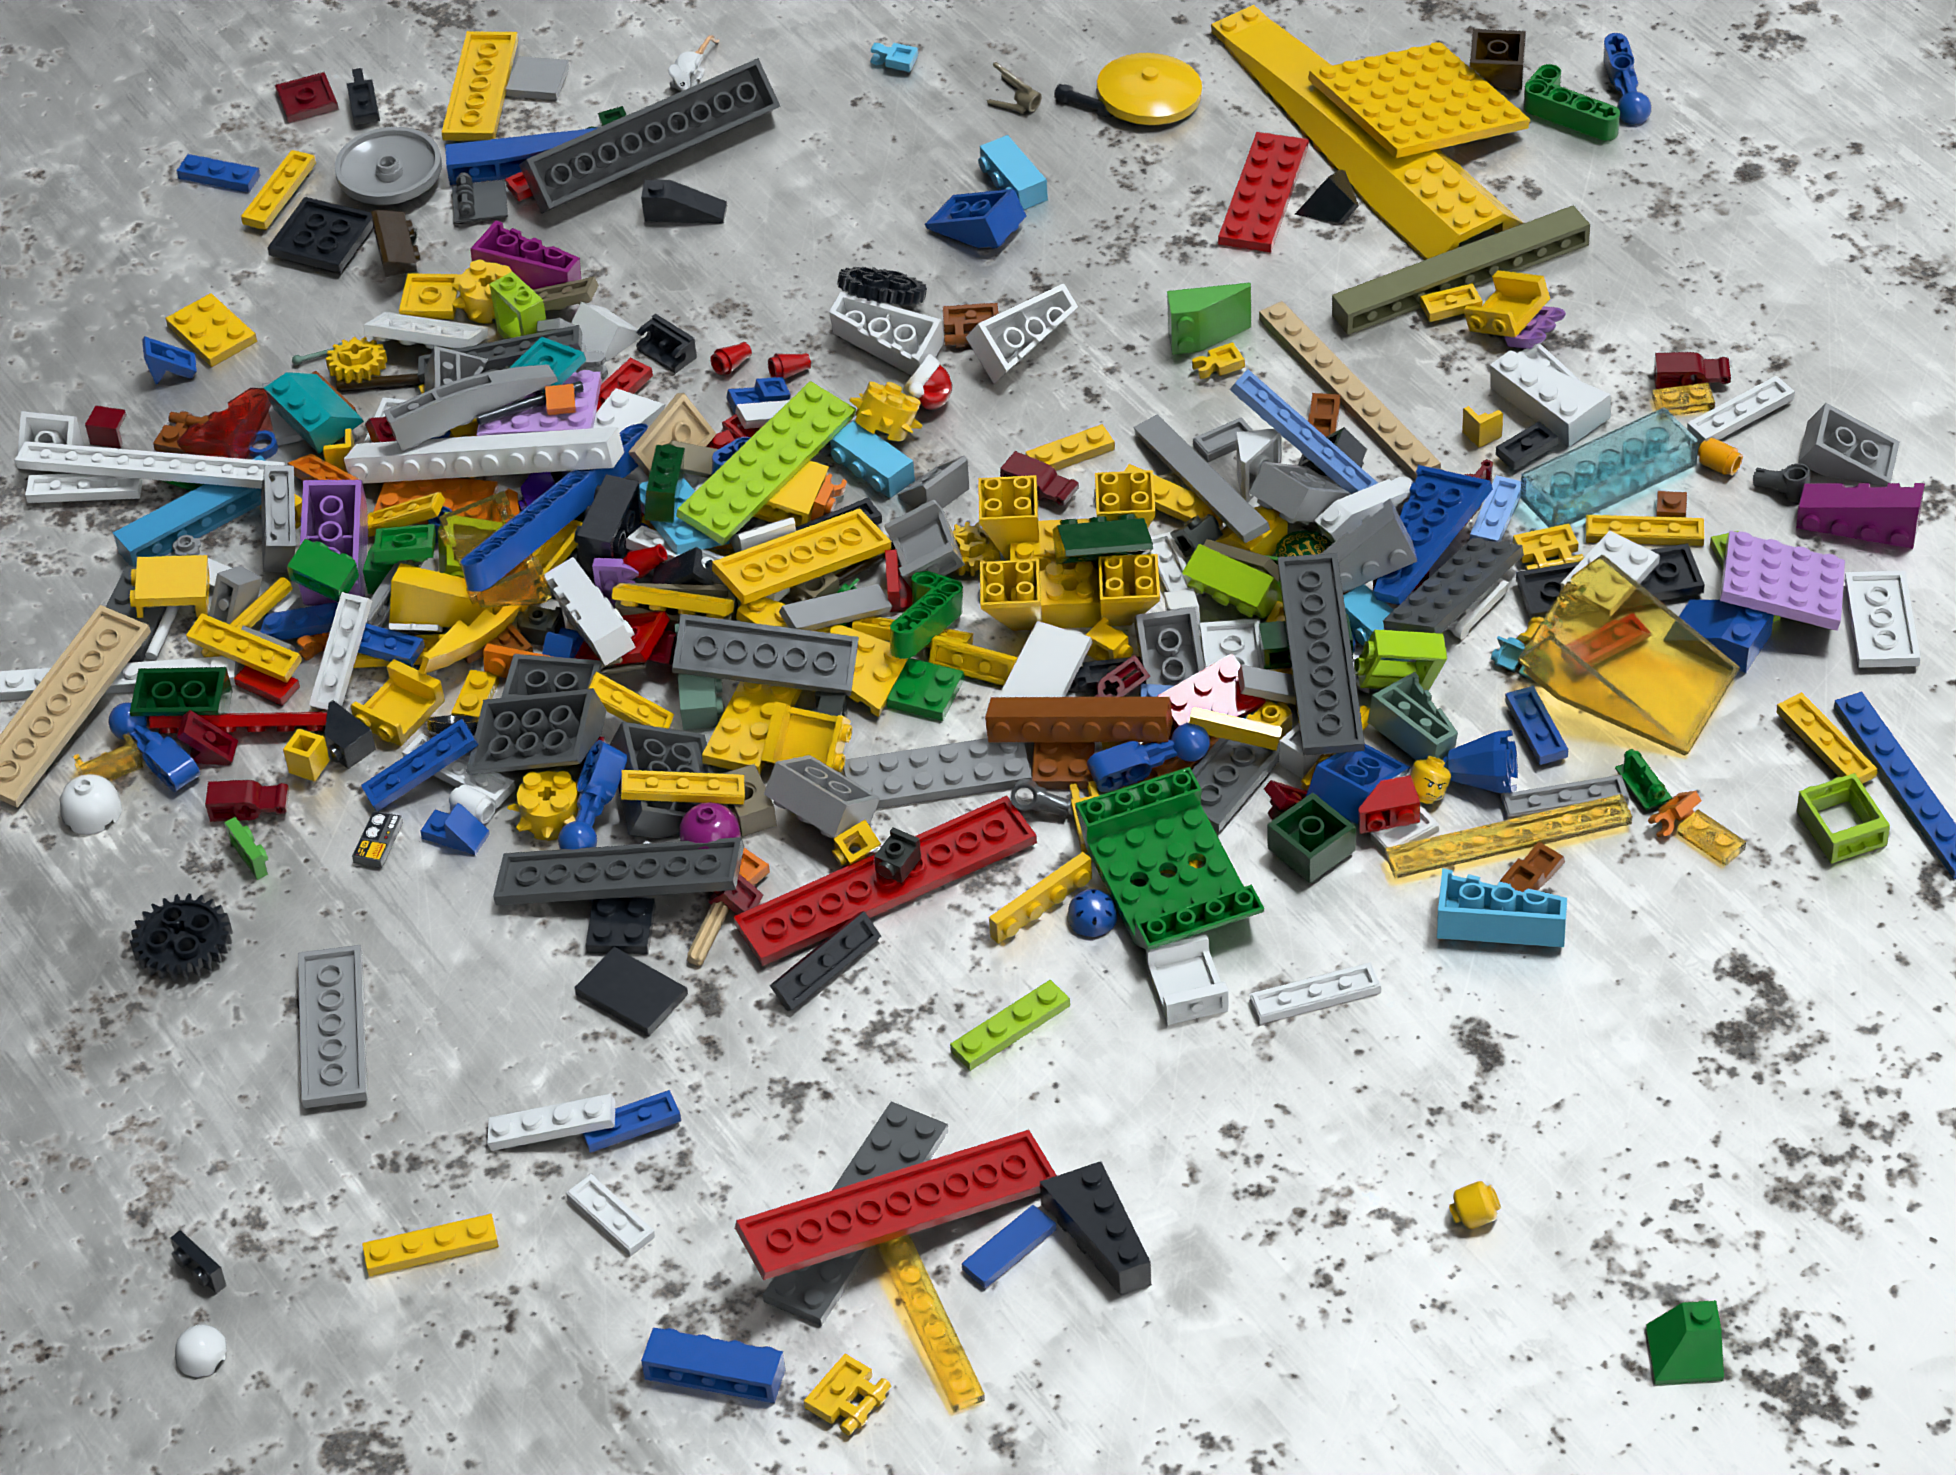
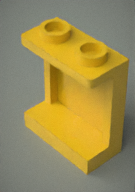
[1463,270,1550,337]
[130,555,210,618]
[350,659,445,747]
[761,701,853,772]

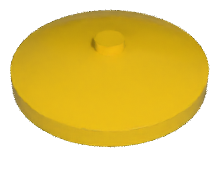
[1096,53,1202,125]

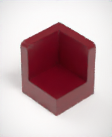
[85,405,127,449]
[648,629,677,665]

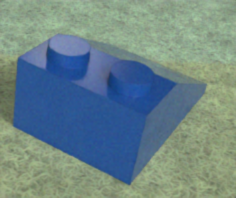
[925,189,1026,249]
[1664,600,1774,673]
[1306,744,1410,824]

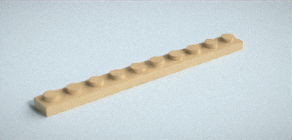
[1259,301,1441,481]

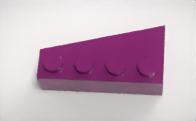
[470,220,582,290]
[1796,483,1925,549]

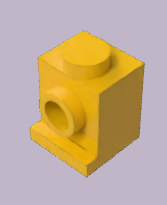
[1085,617,1133,661]
[1246,700,1292,742]
[832,820,882,867]

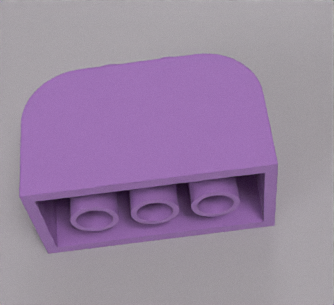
[298,480,368,606]

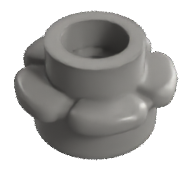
[173,535,201,556]

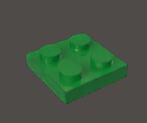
[373,524,436,565]
[887,658,965,721]

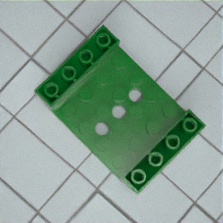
[1075,767,1265,950]

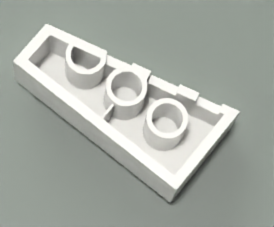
[966,283,1078,384]
[560,388,665,479]

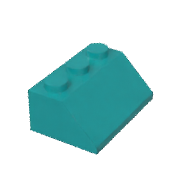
[264,372,364,454]

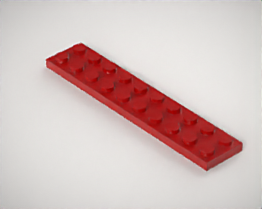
[733,795,1037,966]
[735,1130,1057,1281]

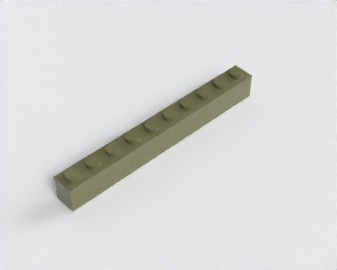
[1332,205,1590,335]

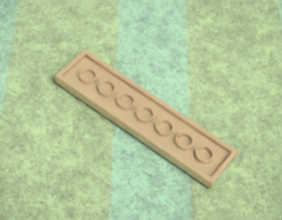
[0,605,151,808]

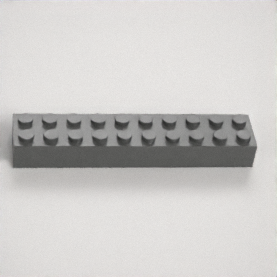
[519,58,780,213]

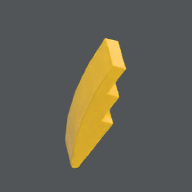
[418,598,521,675]

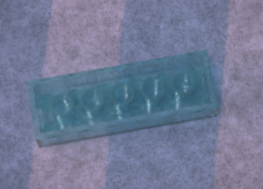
[1520,407,1699,528]

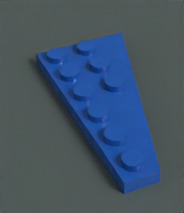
[1373,465,1493,605]

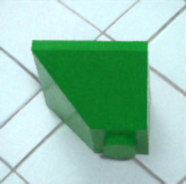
[1646,1300,1724,1385]

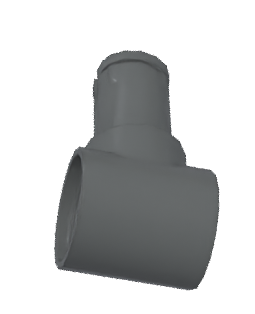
[1753,463,1811,502]
[1010,779,1071,818]

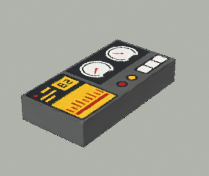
[352,811,403,868]

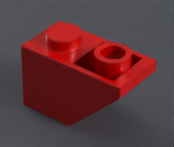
[1358,775,1420,834]

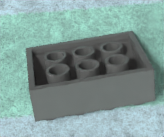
[466,688,607,775]
[610,722,722,839]

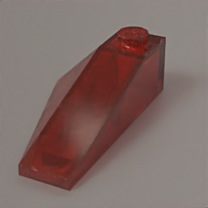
[177,388,271,459]

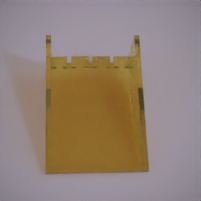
[1518,555,1740,756]

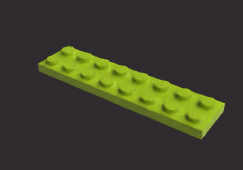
[676,381,856,545]

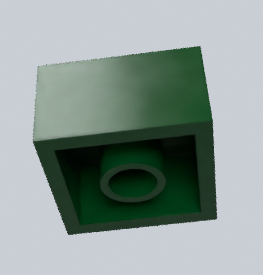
[1267,792,1356,883]

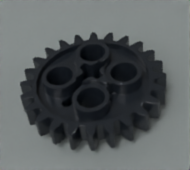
[837,267,927,306]
[130,893,233,981]

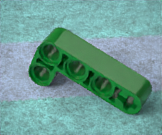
[1524,64,1620,141]
[890,571,963,659]

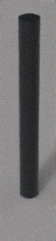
[476,381,584,426]

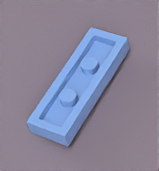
[1470,475,1524,542]

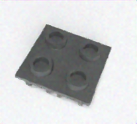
[452,173,508,223]

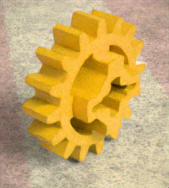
[326,337,387,384]
[952,522,1001,576]

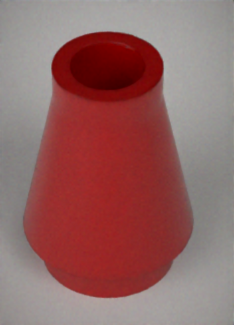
[710,342,752,375]
[768,353,811,380]
[623,544,668,579]

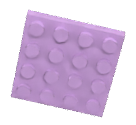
[477,370,602,436]
[1720,531,1845,631]

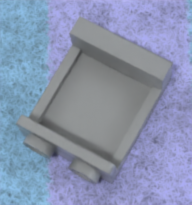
[884,500,965,589]

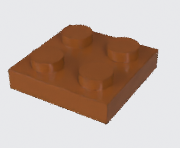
[1033,742,1095,789]

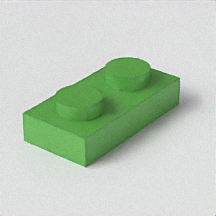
[224,817,268,880]

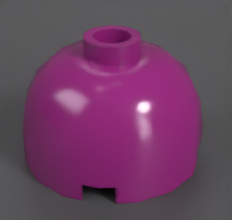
[679,802,741,849]

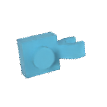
[870,43,918,72]

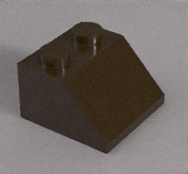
[1470,29,1526,90]
[371,210,421,277]

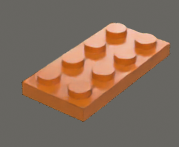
[373,478,499,525]

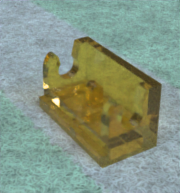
[72,733,143,781]

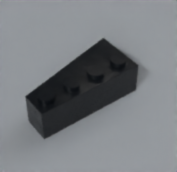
[1040,1161,1152,1296]

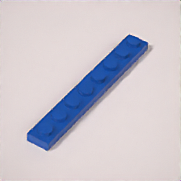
[1834,691,1956,879]

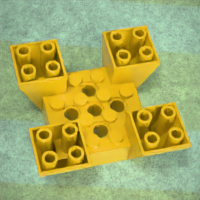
[978,470,1160,631]

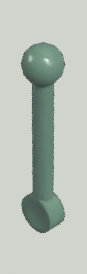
[292,343,342,366]

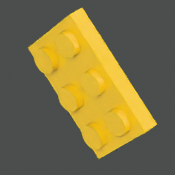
[165,293,257,367]

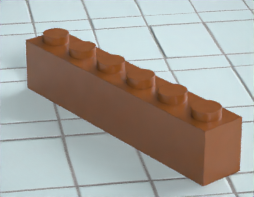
[985,696,1173,742]

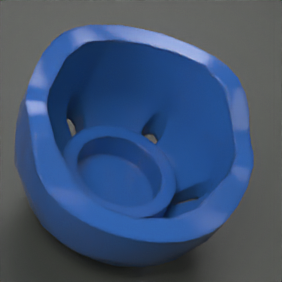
[1067,889,1117,937]

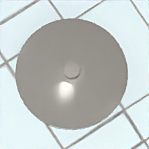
[335,127,442,205]

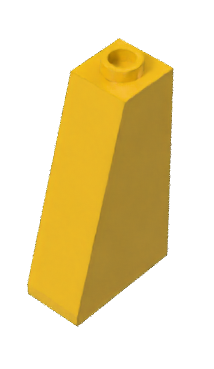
[389,563,505,627]

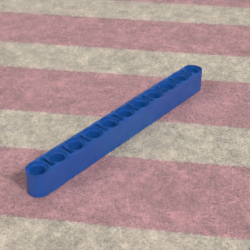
[460,423,648,592]

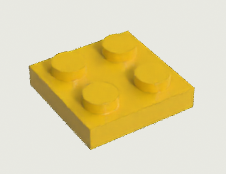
[399,273,461,319]

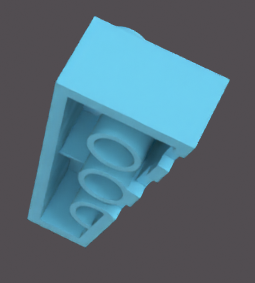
[1437,868,1567,947]

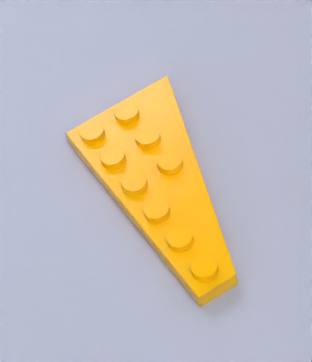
[736,597,908,718]

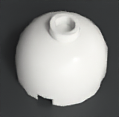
[59,774,122,835]

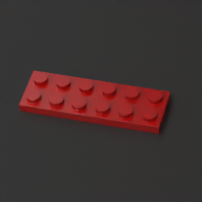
[1218,132,1309,252]

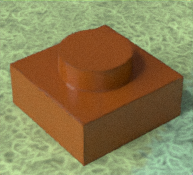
[1656,491,1687,518]

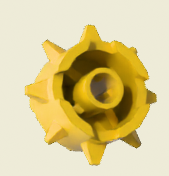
[452,260,512,324]
[849,381,922,441]
[507,771,579,841]

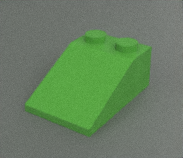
[1167,282,1251,355]

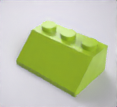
[1182,544,1282,619]

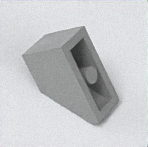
[209,566,262,624]

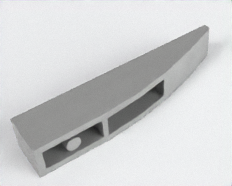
[383,365,558,451]

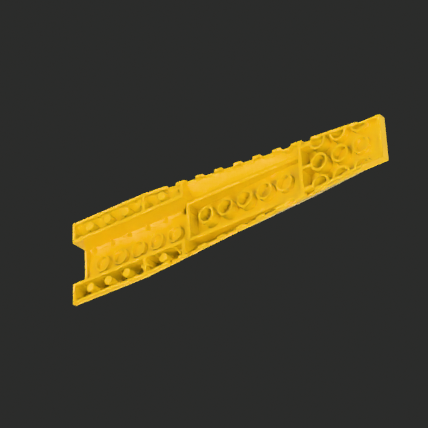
[1211,5,1524,260]

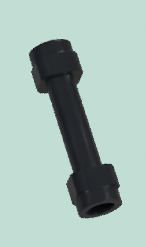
[1054,84,1113,118]

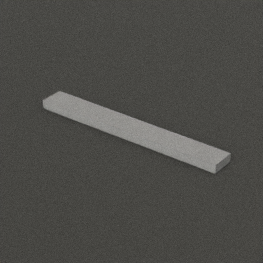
[1133,414,1270,543]

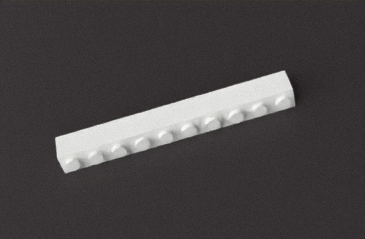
[344,427,624,484]

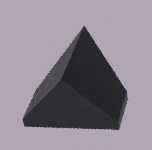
[1294,169,1359,224]

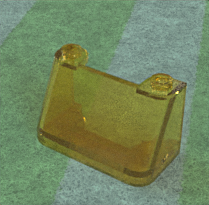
[438,491,552,608]

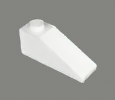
[1314,479,1408,544]

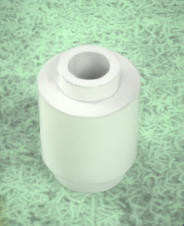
[449,784,496,824]

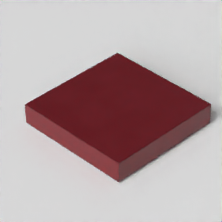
[275,72,339,123]

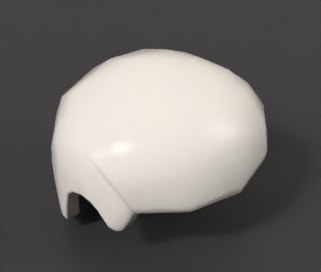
[175,1324,227,1377]

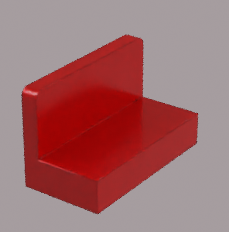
[885,549,912,612]

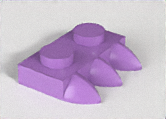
[1505,306,1566,349]
[592,558,639,609]

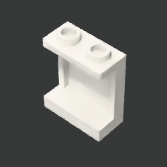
[1146,935,1229,1025]

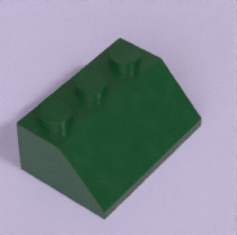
[1052,514,1153,564]
[129,667,233,716]

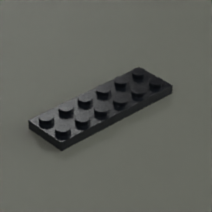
[1516,544,1705,620]

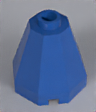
[1443,730,1518,793]

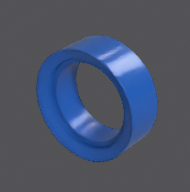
[246,430,279,459]

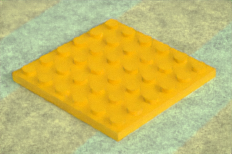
[1308,42,1530,158]

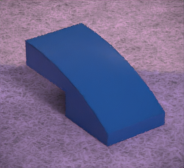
[726,377,791,415]

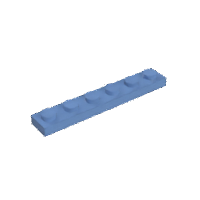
[1229,369,1378,495]

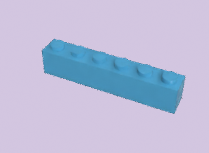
[113,455,266,567]

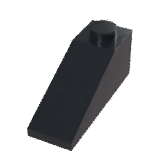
[641,179,727,223]

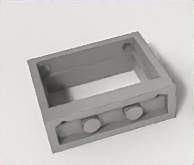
[261,465,296,572]

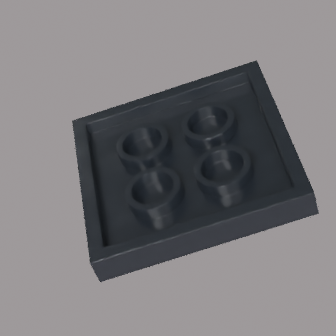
[267,197,373,273]

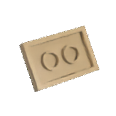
[628,393,716,478]

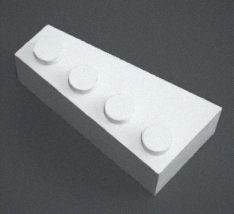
[829,292,945,376]
[1490,350,1611,447]
[543,557,636,666]

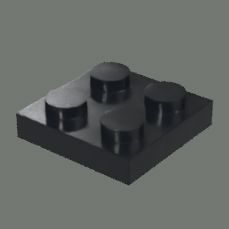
[585,898,656,954]

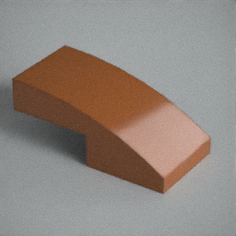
[1308,393,1341,437]
[1500,841,1565,892]

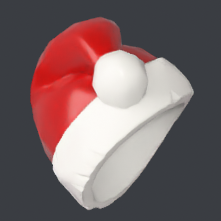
[903,354,953,410]

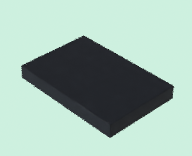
[574,947,688,1036]

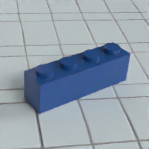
[641,1327,786,1404]

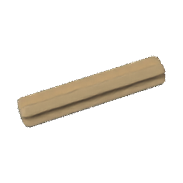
[687,901,730,966]

